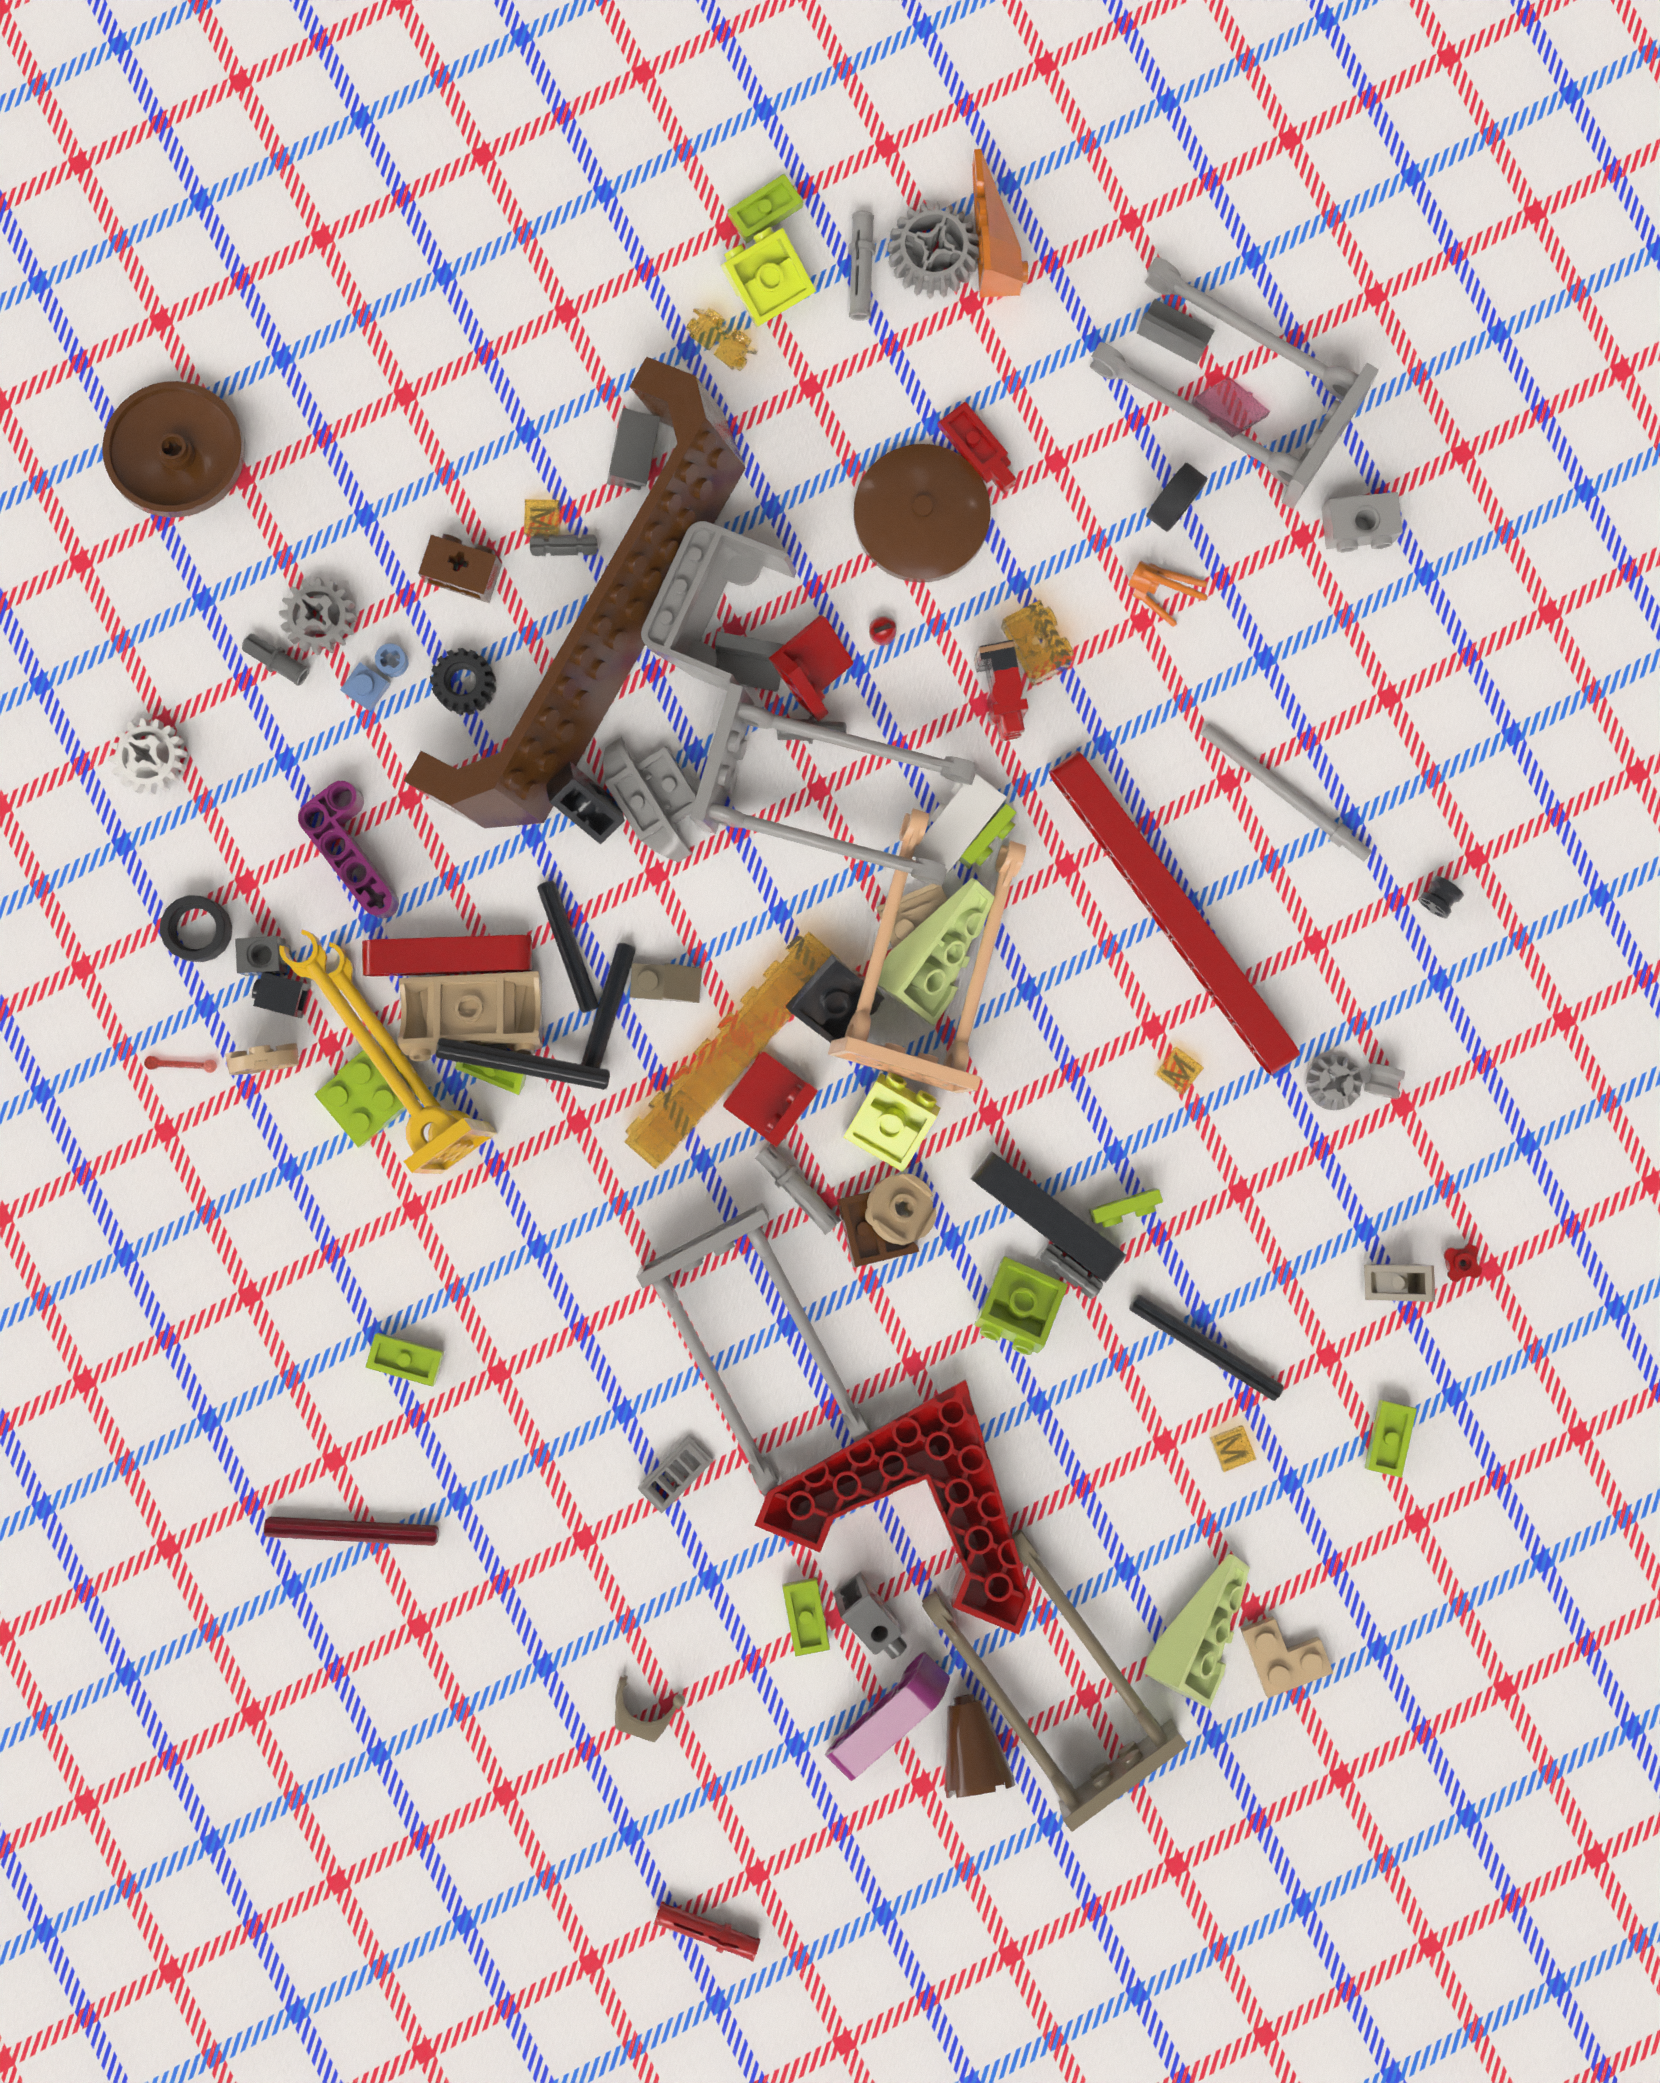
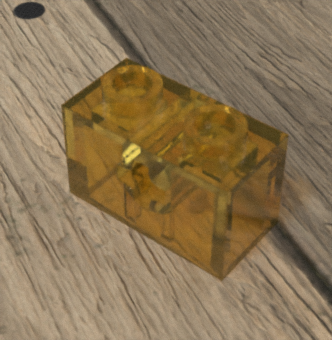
[1001,600,1074,687]

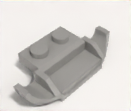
[603,737,697,863]

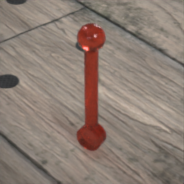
[144,1056,217,1073]

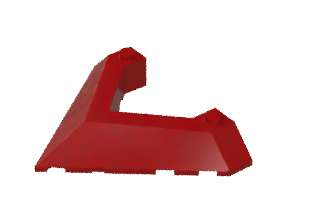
[754,1379,1032,1635]

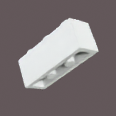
[912,773,1007,877]

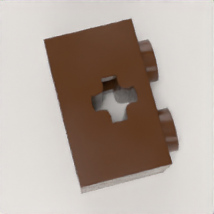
[418,534,502,603]

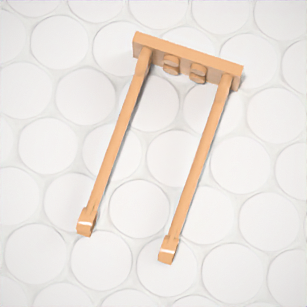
[828,808,1026,1093]

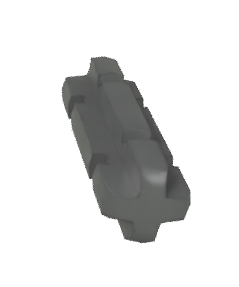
[530,534,598,556]
[1040,1244,1103,1299]

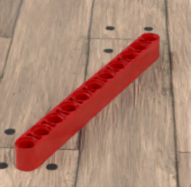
[1049,751,1300,1076]

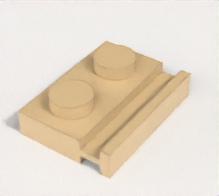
[876,884,948,949]

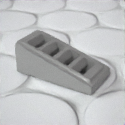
[638,1435,714,1513]

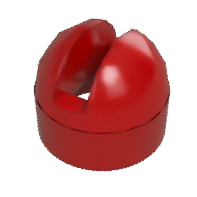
[869,616,897,646]

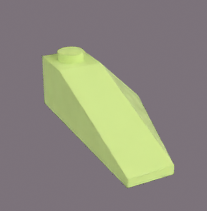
[878,878,995,1026]
[1143,1554,1250,1709]

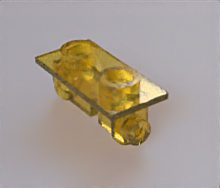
[686,307,758,371]

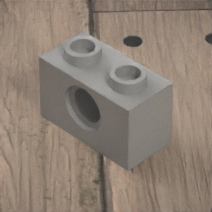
[1321,492,1403,553]

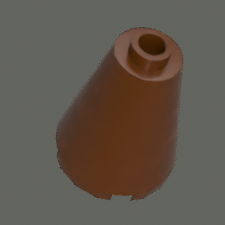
[944,1694,1015,1798]

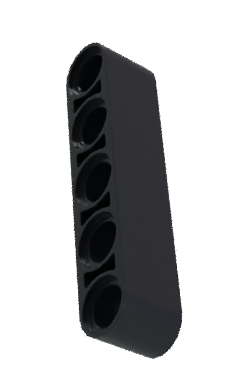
[970,1151,1127,1283]

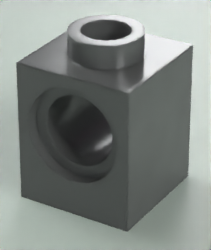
[235,936,292,976]

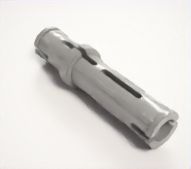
[848,211,876,321]
[755,1143,841,1235]

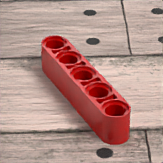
[362,935,533,977]

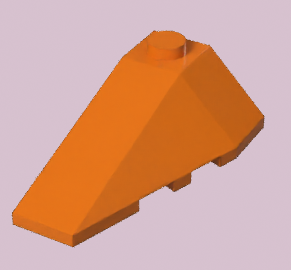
[972,149,1028,298]

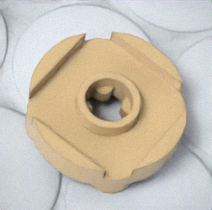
[225,1043,299,1075]
[865,1174,936,1245]

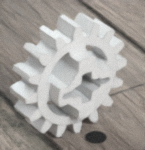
[108,718,188,795]

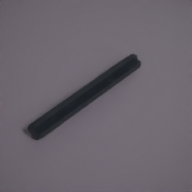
[436,1038,610,1090]
[1129,1295,1284,1401]

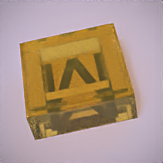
[524,499,561,537]
[1154,1046,1204,1095]
[1209,1425,1256,1472]

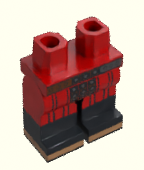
[974,640,1029,741]

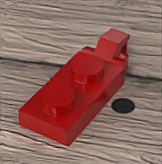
[938,402,1016,494]

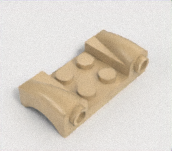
[398,971,543,1061]

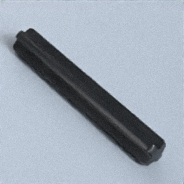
[537,881,599,1013]
[581,943,636,1068]

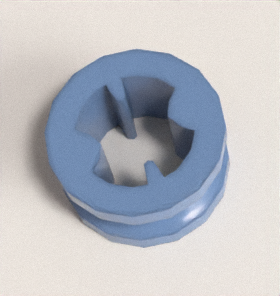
[375,643,409,678]

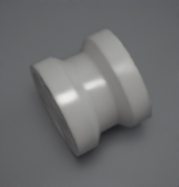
[1364,1063,1405,1099]

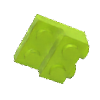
[314,1050,411,1148]
[974,1256,1068,1355]

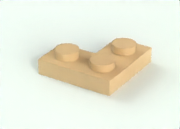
[1240,1616,1333,1698]

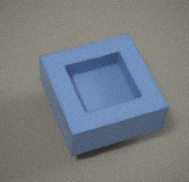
[340,662,391,712]

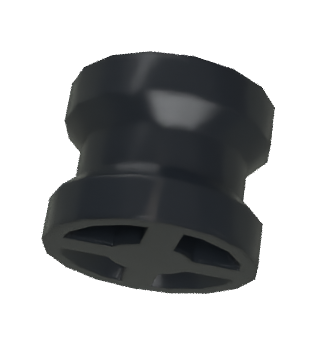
[1418,876,1464,919]

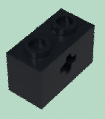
[546,761,625,845]

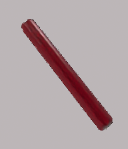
[264,1517,439,1546]

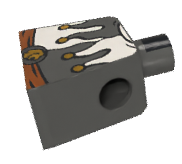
[834,1572,907,1659]

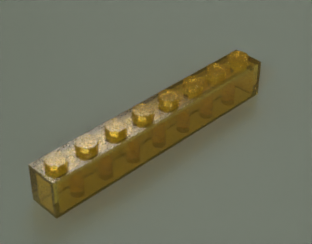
[624,931,840,1170]

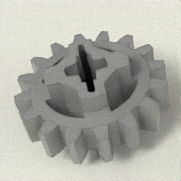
[279,577,357,655]

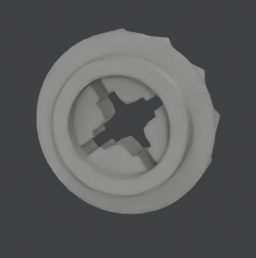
[1306,1055,1363,1110]

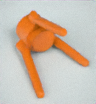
[1128,561,1208,627]

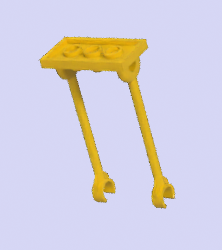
[279,929,497,1174]

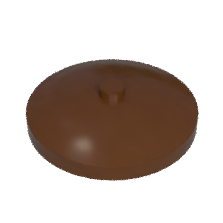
[102,381,245,518]
[853,444,991,583]

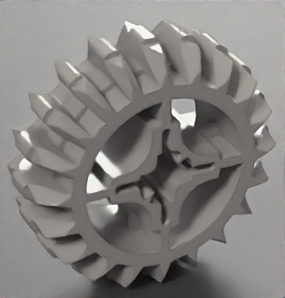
[887,201,979,299]

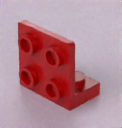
[769,615,853,722]
[723,1052,819,1147]

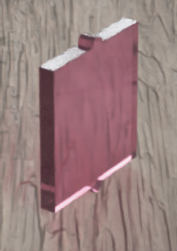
[1191,377,1270,438]

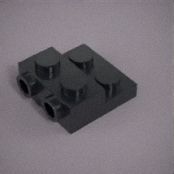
[786,954,885,1043]

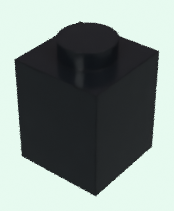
[252,972,311,1018]

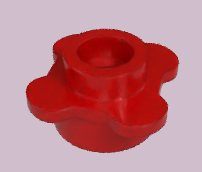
[1443,1244,1482,1282]

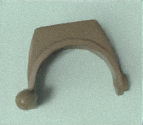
[615,1675,685,1742]

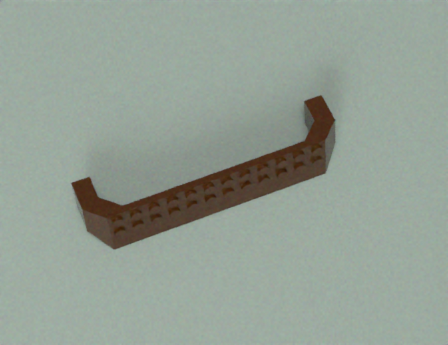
[404,357,746,829]

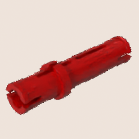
[654,1901,761,1962]

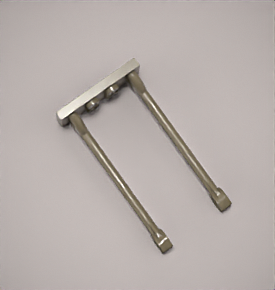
[922,1529,1188,1832]

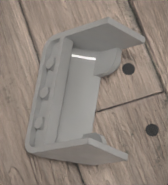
[641,521,797,691]

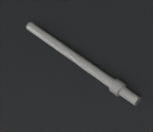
[1201,724,1372,862]

